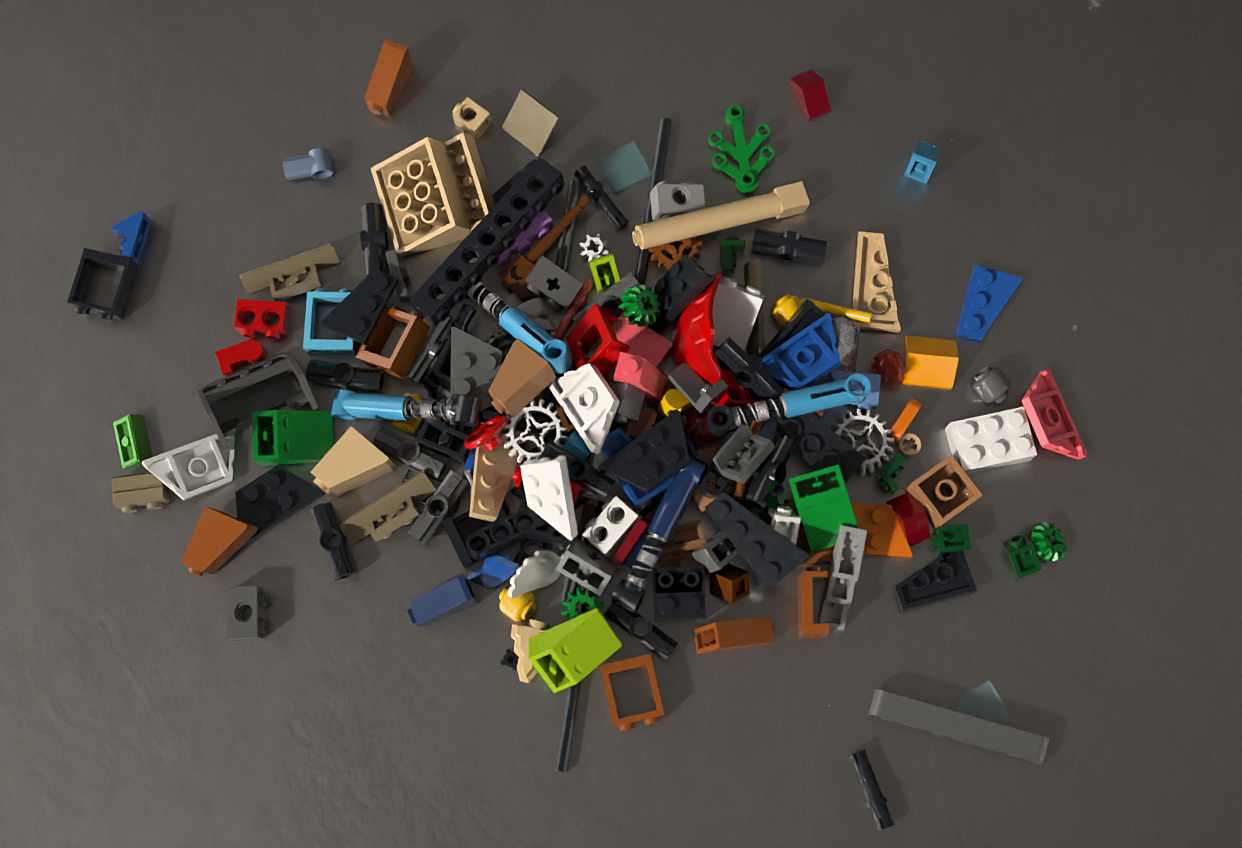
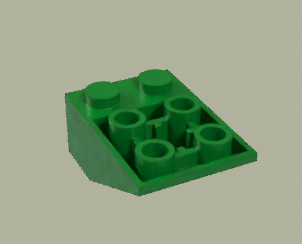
[252,410,334,466]
[789,464,859,552]

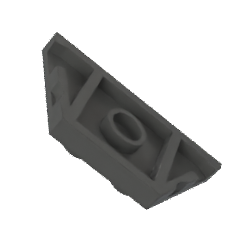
[450,327,502,425]

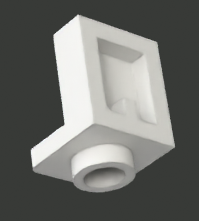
[768,506,801,545]

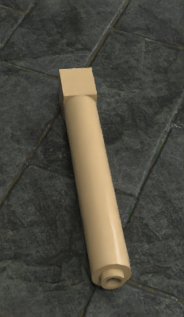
[632,181,810,250]

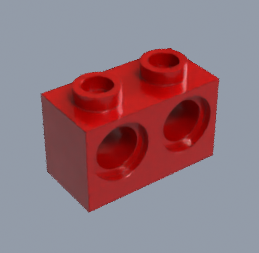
[234,299,291,340]

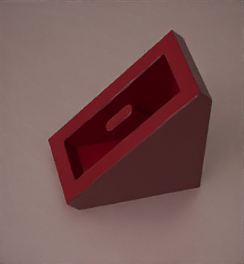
[789,69,831,121]
[886,492,931,547]

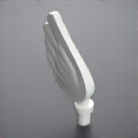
[507,544,570,598]

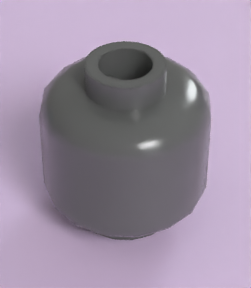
[973,366,1011,404]

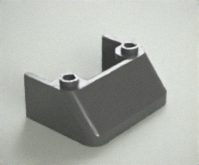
[198,352,318,449]

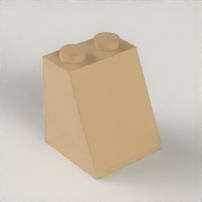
[310,426,397,496]

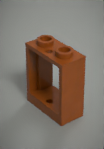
[356,305,431,379]
[600,654,665,731]

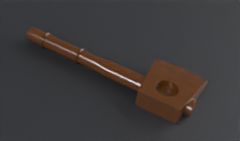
[498,195,591,303]

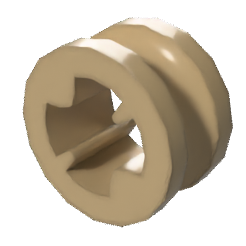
[897,433,921,458]

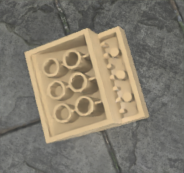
[371,132,495,256]

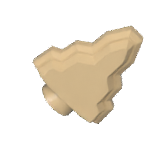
[511,619,549,683]

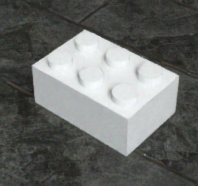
[945,407,1037,474]

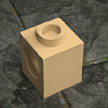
[452,97,492,140]

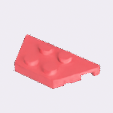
[1021,368,1088,460]

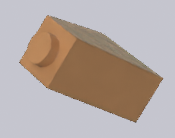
[488,339,556,418]

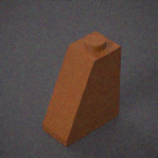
[364,39,414,116]
[181,506,258,576]
[693,616,775,655]

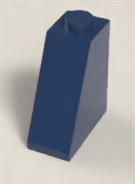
[407,575,478,627]

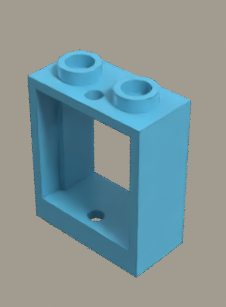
[303,288,358,356]

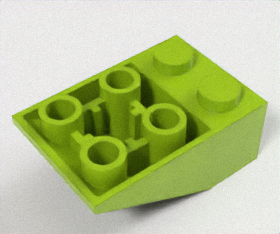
[529,608,622,693]

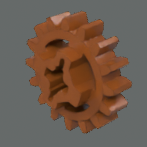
[648,236,702,272]

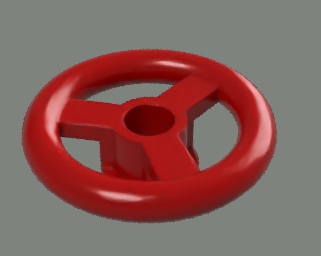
[464,415,508,451]

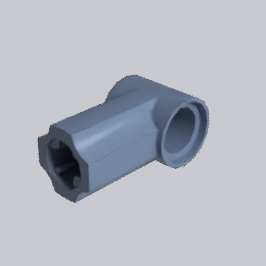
[283,148,333,180]

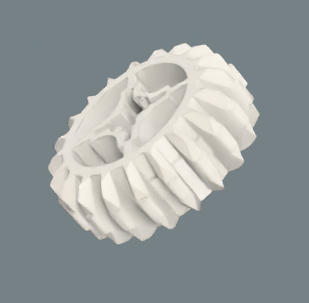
[501,399,570,463]
[830,409,894,476]

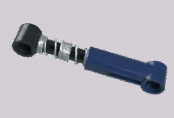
[611,454,708,613]

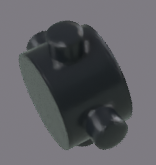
[500,649,519,671]

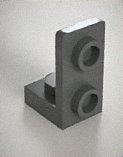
[668,362,728,414]

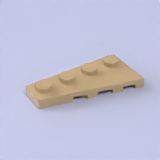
[850,231,901,333]
[469,422,524,522]

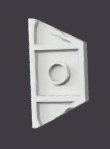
[548,364,620,454]
[142,434,235,500]
[521,456,578,540]

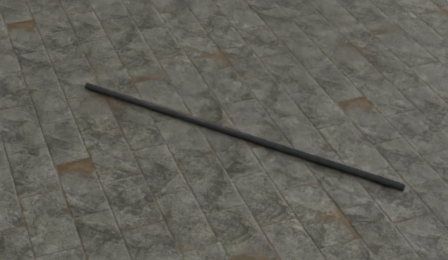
[554,118,672,772]

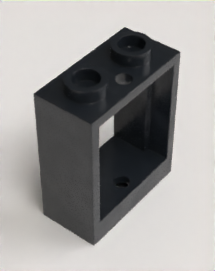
[67,248,138,321]

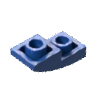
[467,554,519,589]

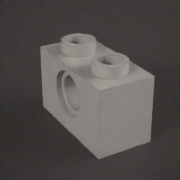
[650,181,706,220]

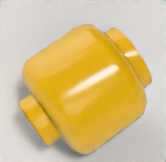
[771,293,802,328]
[499,586,538,622]

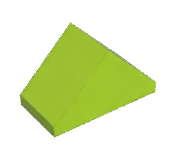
[589,254,620,303]

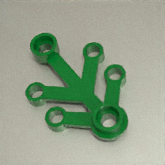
[708,104,775,193]

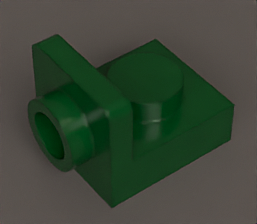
[720,237,746,276]
[874,452,906,494]
[930,524,971,555]
[1003,534,1042,579]

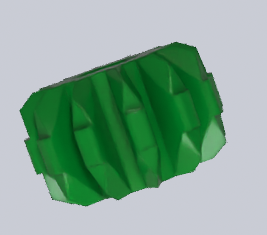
[618,284,662,327]
[561,587,604,622]

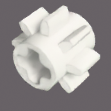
[579,234,609,263]

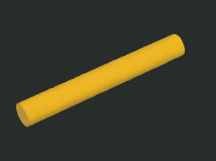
[800,297,873,323]

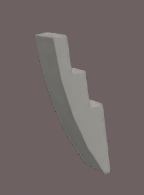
[817,525,867,630]

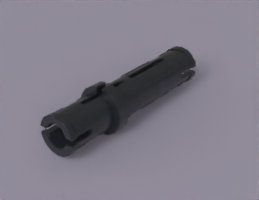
[574,165,629,231]
[427,303,477,375]
[850,750,895,831]

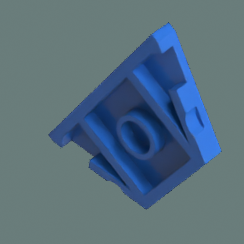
[761,312,841,391]

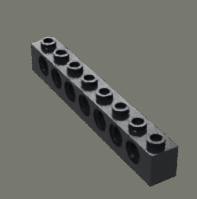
[409,157,565,326]

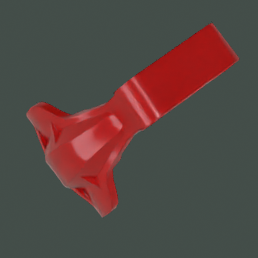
[671,271,780,408]

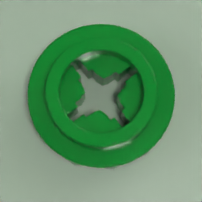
[1032,521,1068,562]

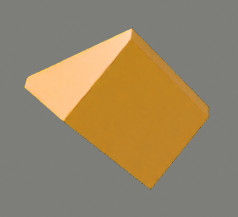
[902,335,959,389]

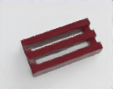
[612,517,651,566]

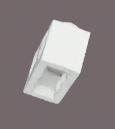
[583,496,643,557]

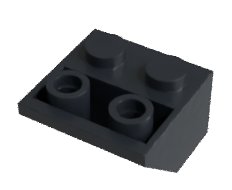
[653,566,706,622]

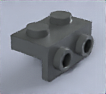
[713,423,775,484]

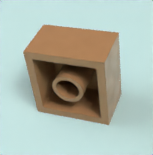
[906,455,983,527]

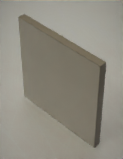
[502,89,560,156]

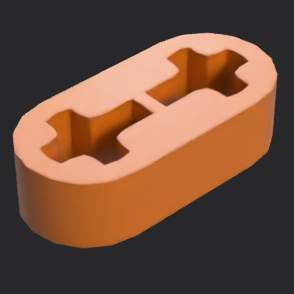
[886,398,923,443]

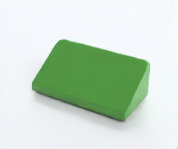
[113,414,152,469]

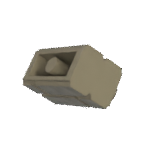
[111,472,170,513]

